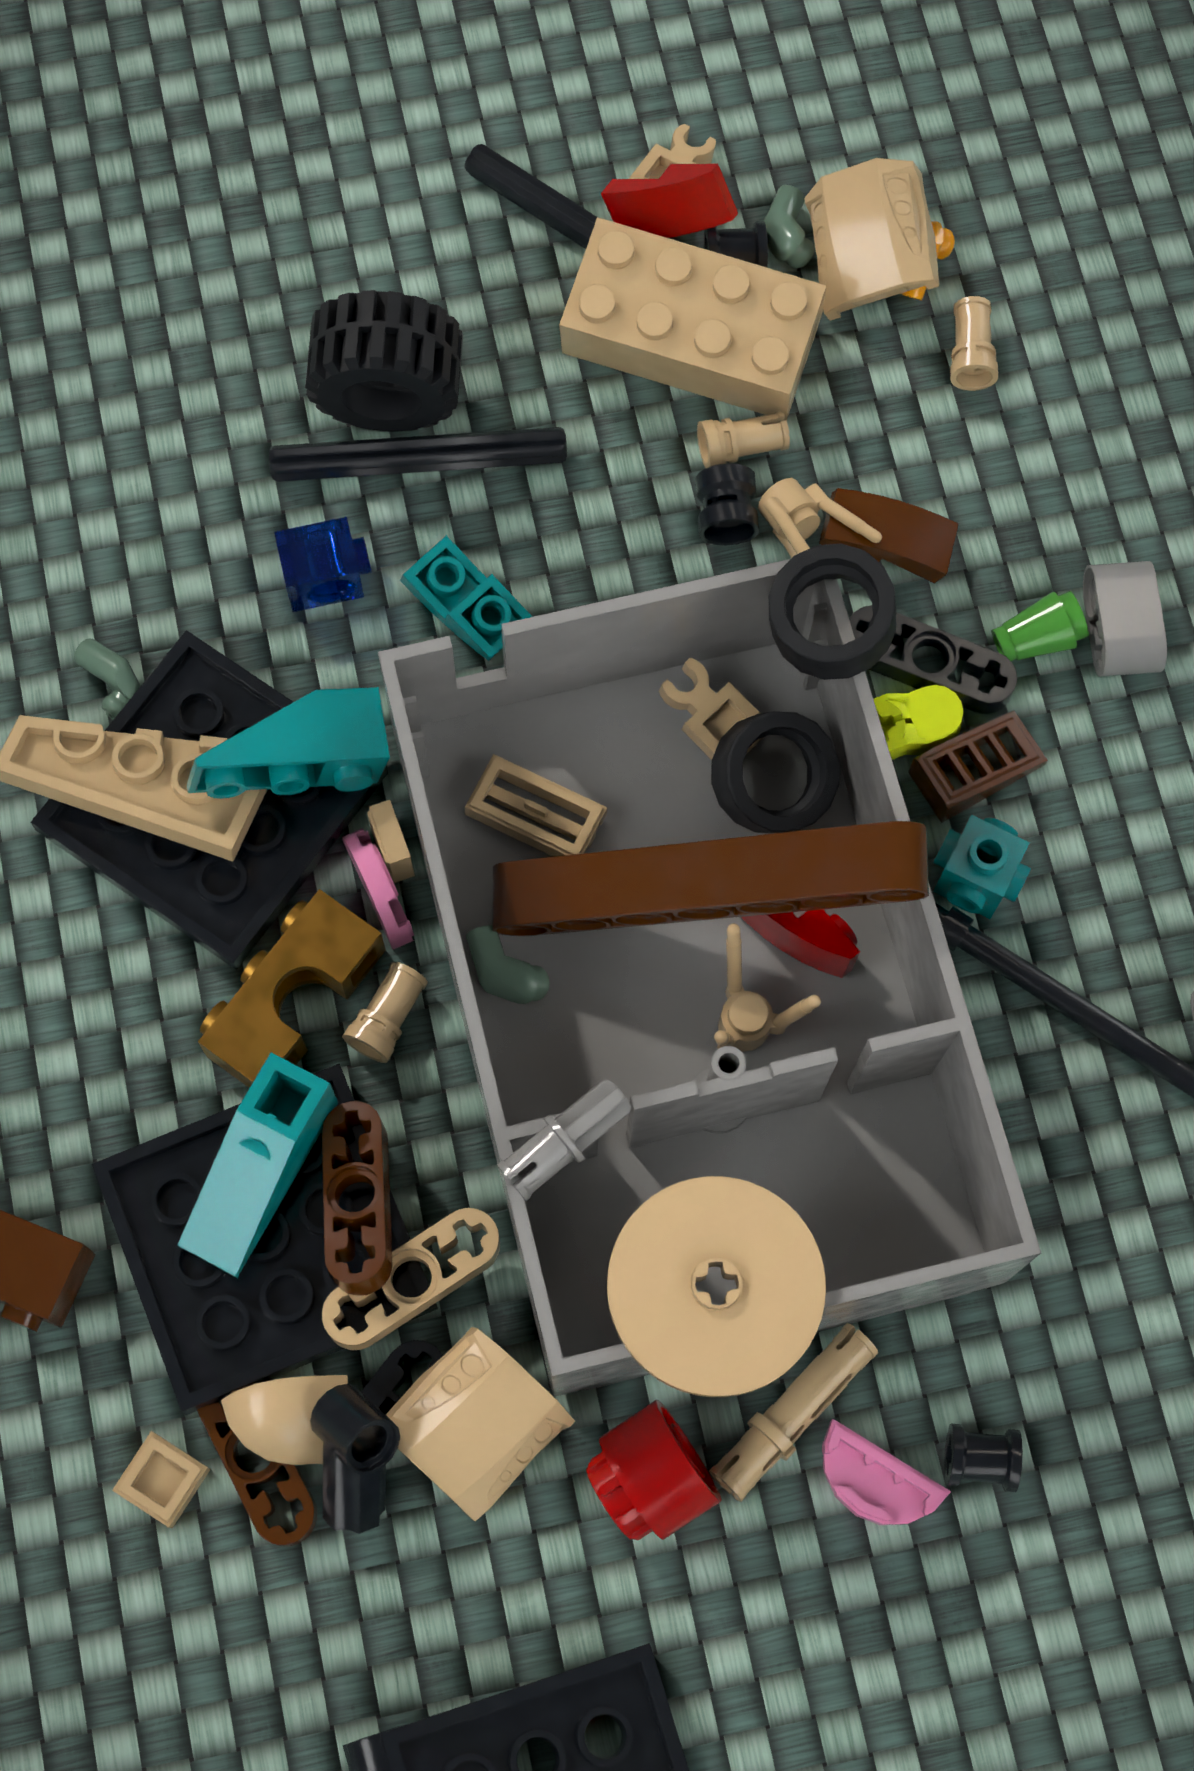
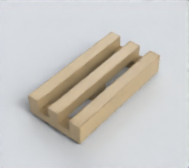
[465,754,607,857]

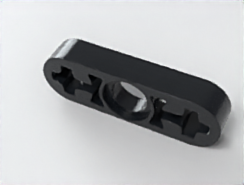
[849,605,1017,714]

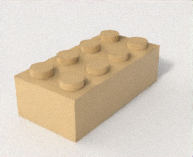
[559,217,827,421]

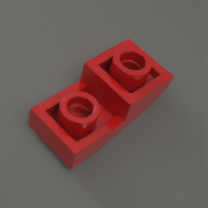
[601,163,738,238]
[741,909,861,978]

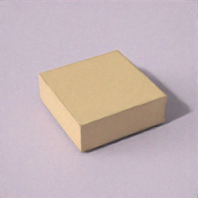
[367,800,415,883]
[112,1431,211,1528]

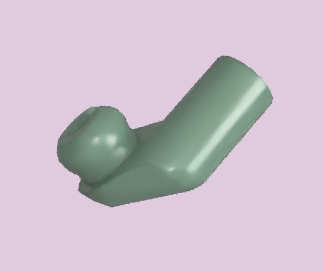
[764,185,814,269]
[74,638,141,720]
[466,925,550,1004]

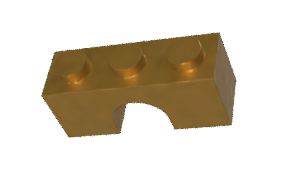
[198,889,386,1088]

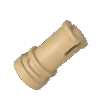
[950,296,998,391]
[697,411,790,468]
[342,962,428,1063]

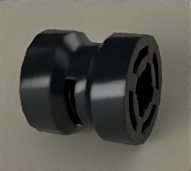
[695,463,759,546]

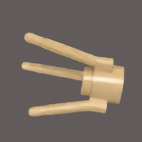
[758,478,882,558]
[714,923,821,1052]

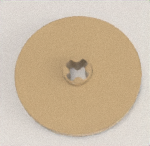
[607,1176,826,1397]

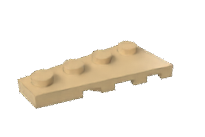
[0,715,267,861]

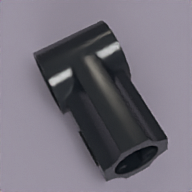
[310,1384,400,1534]

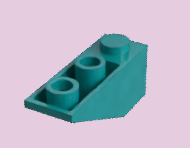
[187,687,390,799]
[178,1052,338,1278]

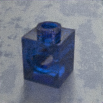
[274,517,372,612]

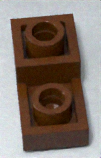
[819,488,959,584]

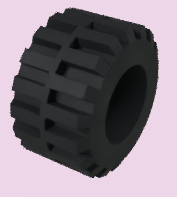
[305,290,463,432]

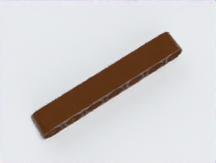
[492,821,929,936]

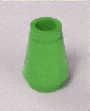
[991,591,1089,661]

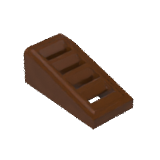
[908,710,1048,823]

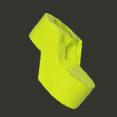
[873,685,964,760]

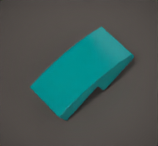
[400,535,533,661]

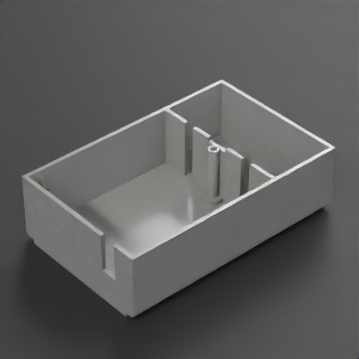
[378,559,1041,1396]

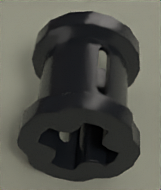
[704,221,768,268]
[944,1423,1023,1492]

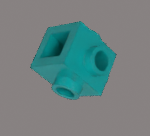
[933,814,1031,919]

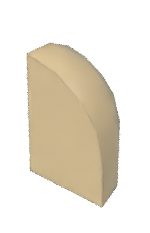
[221,1375,348,1465]

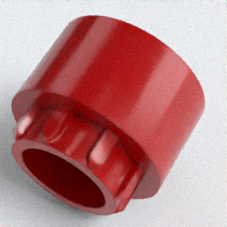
[586,1399,722,1540]

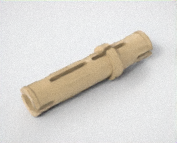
[709,1323,878,1502]

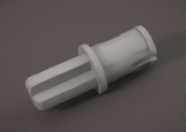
[497,1079,631,1200]

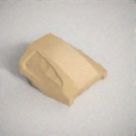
[804,158,939,321]
[386,1327,575,1521]

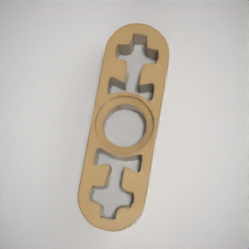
[322,1208,500,1350]

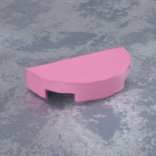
[342,828,414,950]
[822,1419,951,1525]

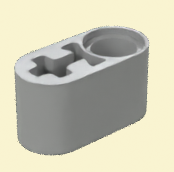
[1083,561,1167,677]

